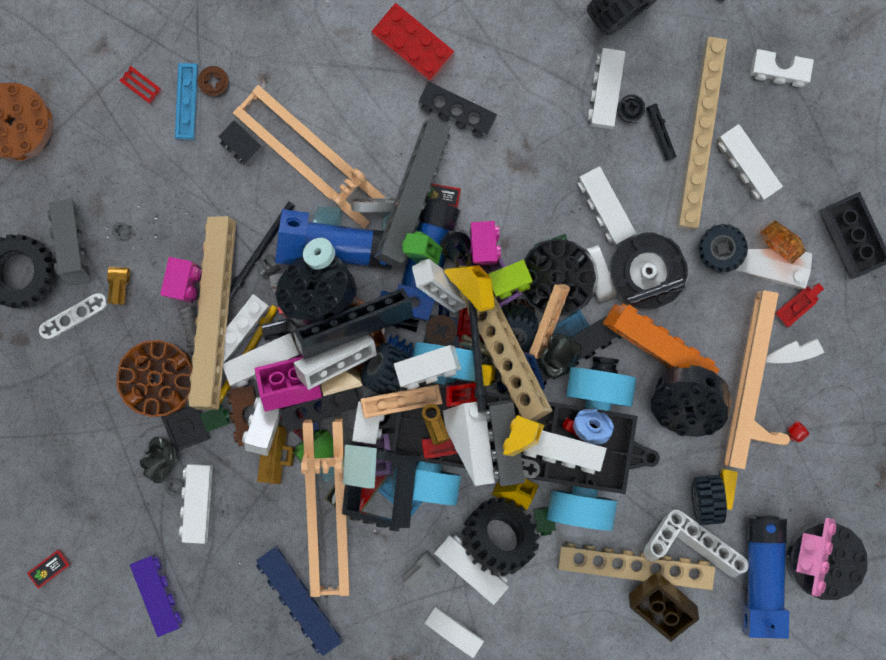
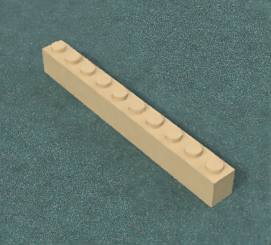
[676,36,727,231]
[188,216,236,410]

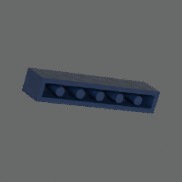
[256,546,343,656]

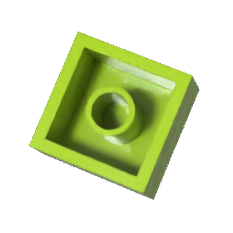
[488,260,533,300]

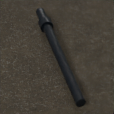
[229,201,295,300]
[468,300,487,413]

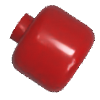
[788,421,810,443]

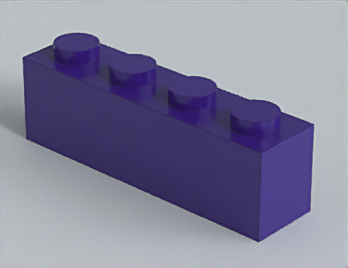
[130,554,183,637]

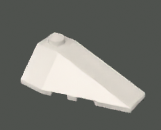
[735,248,812,290]
[443,402,495,486]

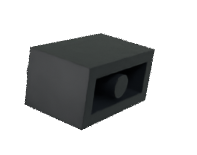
[218,120,263,165]

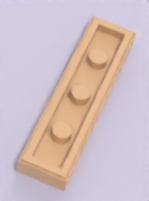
[529,284,570,359]
[361,384,442,418]

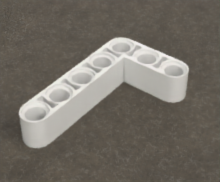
[644,510,748,577]

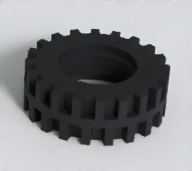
[462,498,540,577]

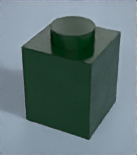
[200,406,231,433]
[533,507,556,536]

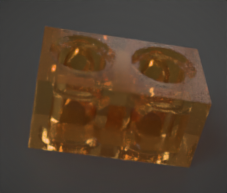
[761,220,806,264]

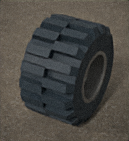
[699,224,748,273]
[493,304,539,353]
[361,343,410,395]
[692,475,727,525]

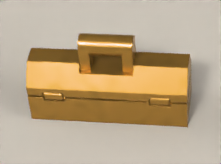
[257,425,295,484]

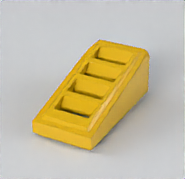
[482,364,496,386]
[720,469,738,510]

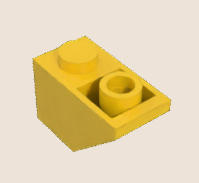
[503,415,544,456]
[491,478,539,511]

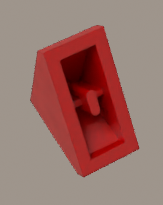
[446,382,477,407]

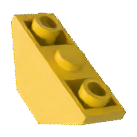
[444,265,495,312]

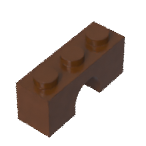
[227,386,257,446]

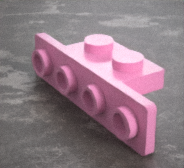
[796,518,836,596]

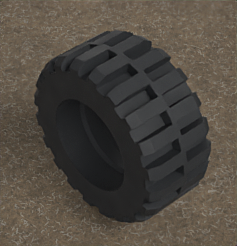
[587,0,657,35]
[0,234,57,309]

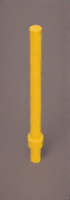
[219,305,278,406]

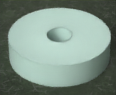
[303,238,335,269]

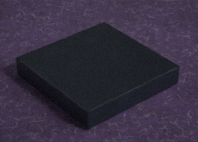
[161,406,211,452]

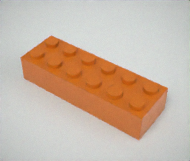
[602,304,720,374]

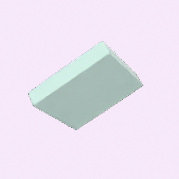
[343,445,377,488]

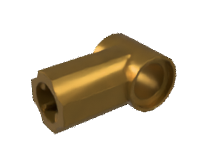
[107,266,130,305]
[422,404,450,445]

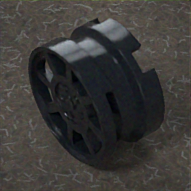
[617,94,645,124]
[591,356,619,374]

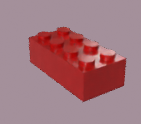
[371,2,454,83]

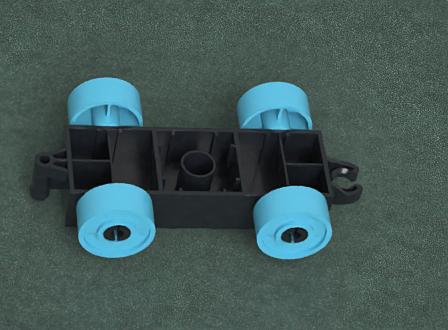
[366,342,660,531]

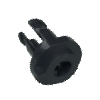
[439,230,472,267]

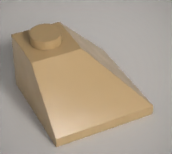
[321,368,362,396]

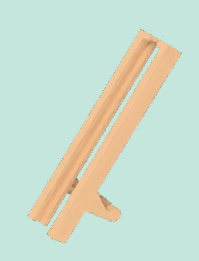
[233,85,386,229]
[723,290,790,469]
[301,418,350,597]

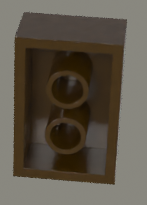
[629,571,699,642]

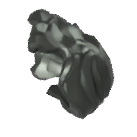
[539,333,582,378]
[140,436,178,483]

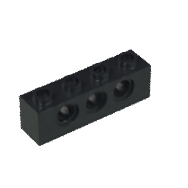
[418,81,497,138]
[280,388,361,433]

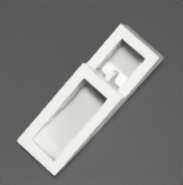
[765,339,825,364]
[425,607,484,658]

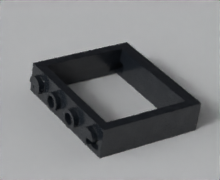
[342,444,417,531]

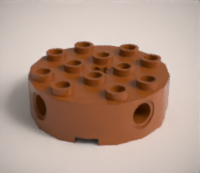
[0,82,53,161]
[116,340,193,417]

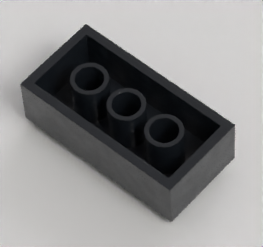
[820,192,886,279]

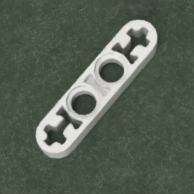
[39,293,108,339]

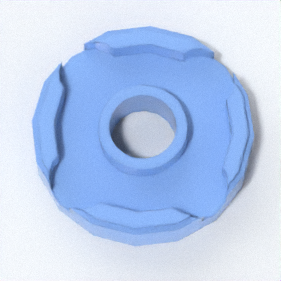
[573,408,614,444]

